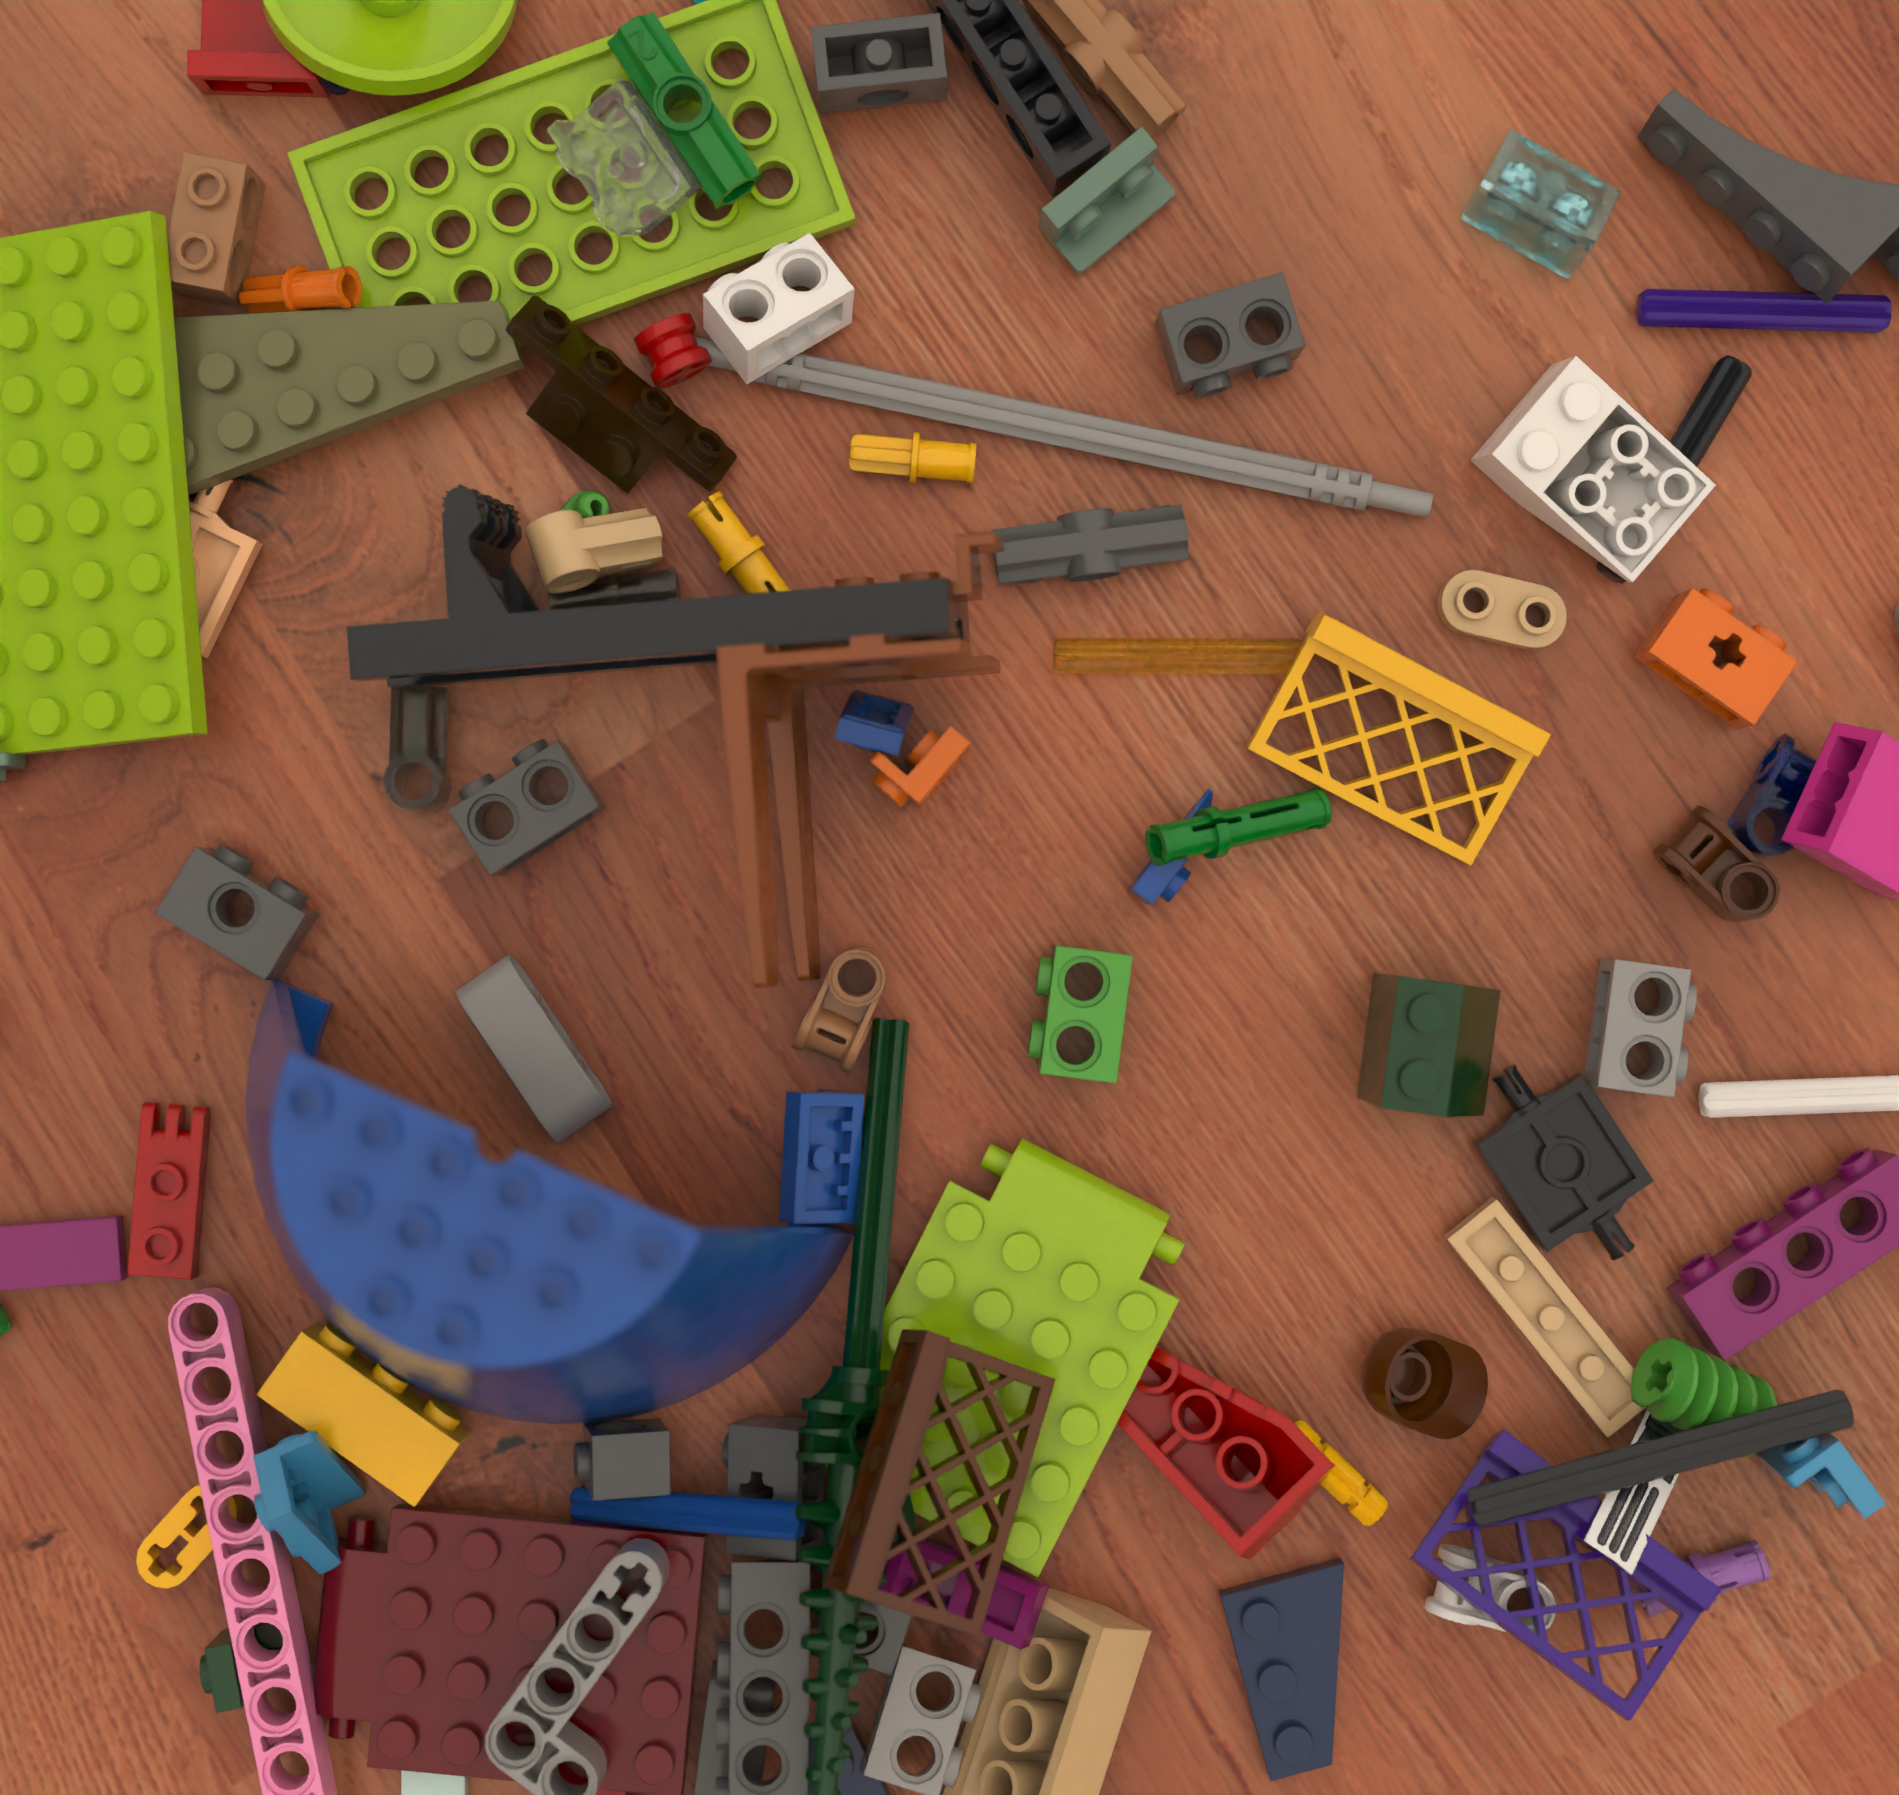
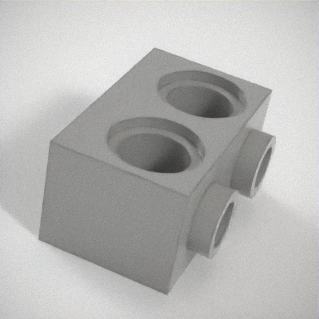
[1584,958,1697,1097]
[860,1646,982,1795]

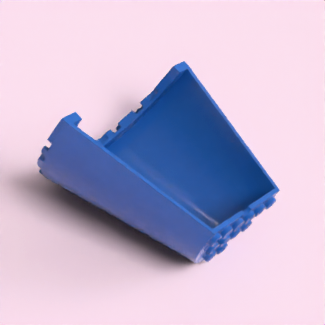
[245,979,854,1424]

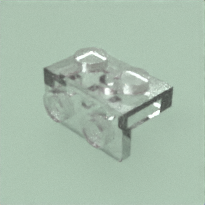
[547,80,702,236]

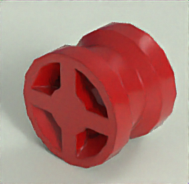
[633,313,712,389]

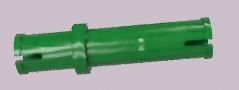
[1145,788,1332,866]

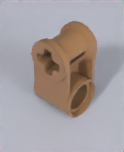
[792,946,888,1073]

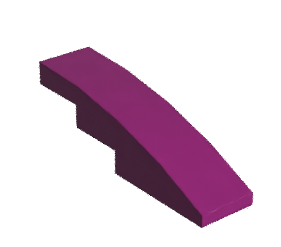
[810,1531,1049,1649]

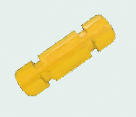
[1295,1420,1389,1527]

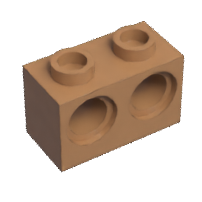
[167,152,265,308]

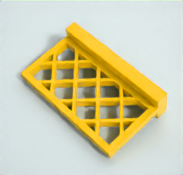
[1246,610,1551,866]

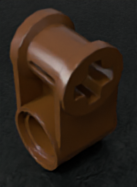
[1652,805,1780,922]

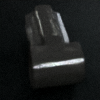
[383,685,452,815]

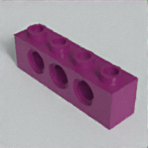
[1666,1148,1899,1361]

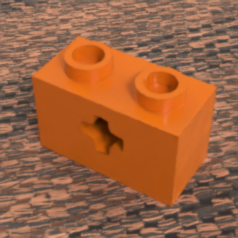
[1633,588,1798,729]

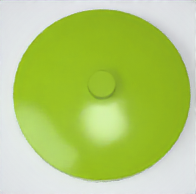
[261,0,518,96]

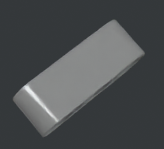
[456,954,613,1143]

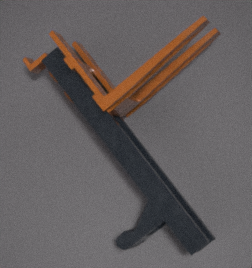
[347,484,1005,988]

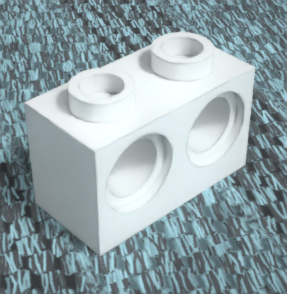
[703,233,854,384]

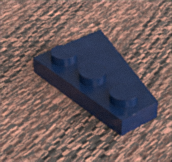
[1218,1558,1344,1781]

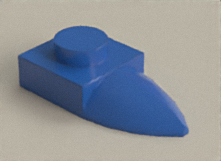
[1128,788,1213,905]

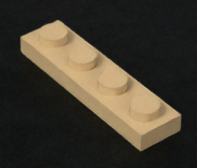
[1443,1197,1646,1438]

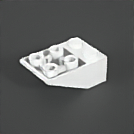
[1470,356,1716,583]

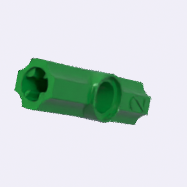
[607,12,762,210]

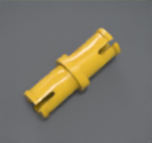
[687,491,792,594]

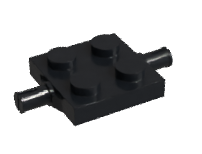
[1473,1064,1653,1260]

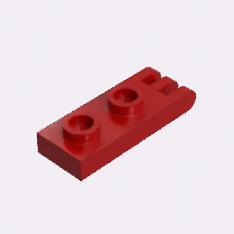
[127,1102,211,1280]

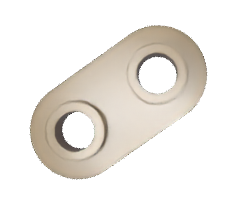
[1437,570,1567,650]

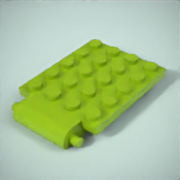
[825,1138,1185,1578]

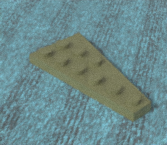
[174,301,526,496]

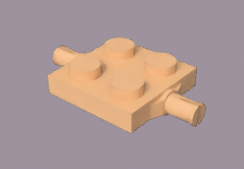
[189,479,263,659]

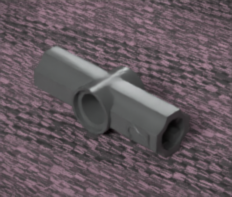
[991,505,1189,586]

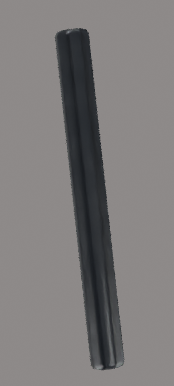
[1467,1389,1854,1526]

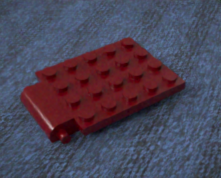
[314,1504,708,1795]

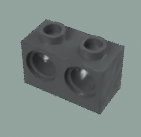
[1155,272,1305,399]
[449,739,607,876]

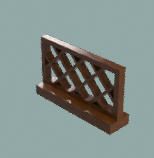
[822,1329,1055,1637]

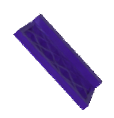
[1410,1429,1721,1721]

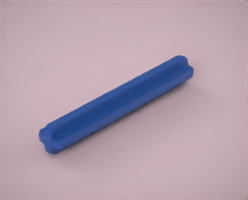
[570,1485,808,1541]

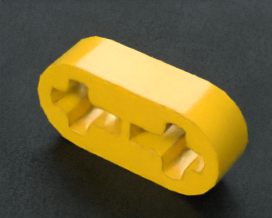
[136,1483,243,1589]

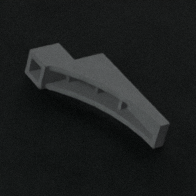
[1637,89,1899,304]

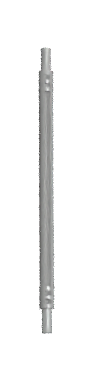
[695,337,1433,518]

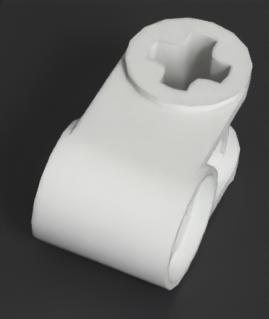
[1424,1544,1556,1632]

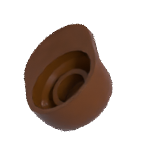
[1361,1328,1488,1439]

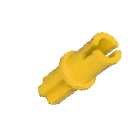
[849,432,977,484]

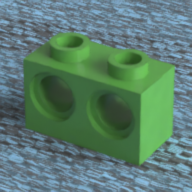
[1027,945,1133,1084]

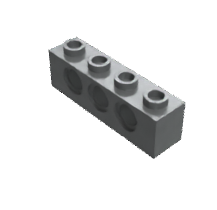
[715,1560,810,1795]

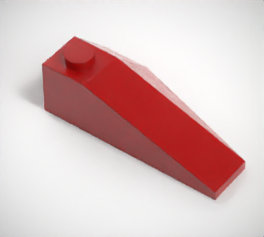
[1117,1347,1335,1559]

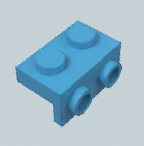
[253,1431,365,1575]

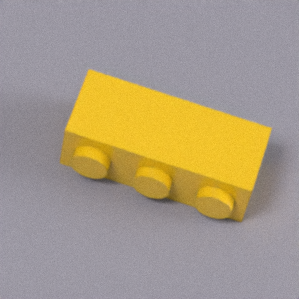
[256,1322,470,1507]

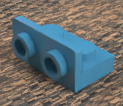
[1756,1433,1886,1519]

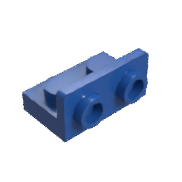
[779,1089,864,1224]

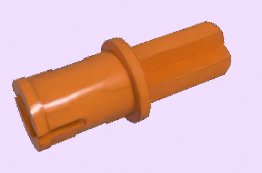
[238,265,362,314]

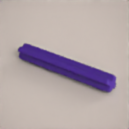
[1636,289,1891,333]

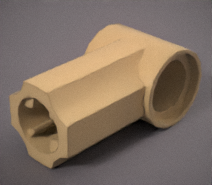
[525,508,663,594]

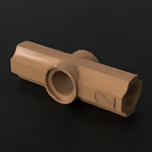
[1021,0,1186,140]

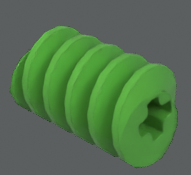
[1631,1338,1777,1457]

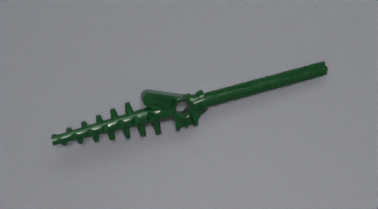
[795,1018,915,1795]

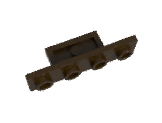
[506,296,737,494]

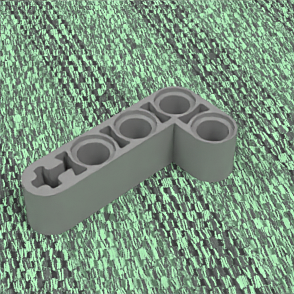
[485,1538,670,1795]

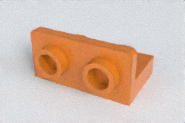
[869,726,970,808]

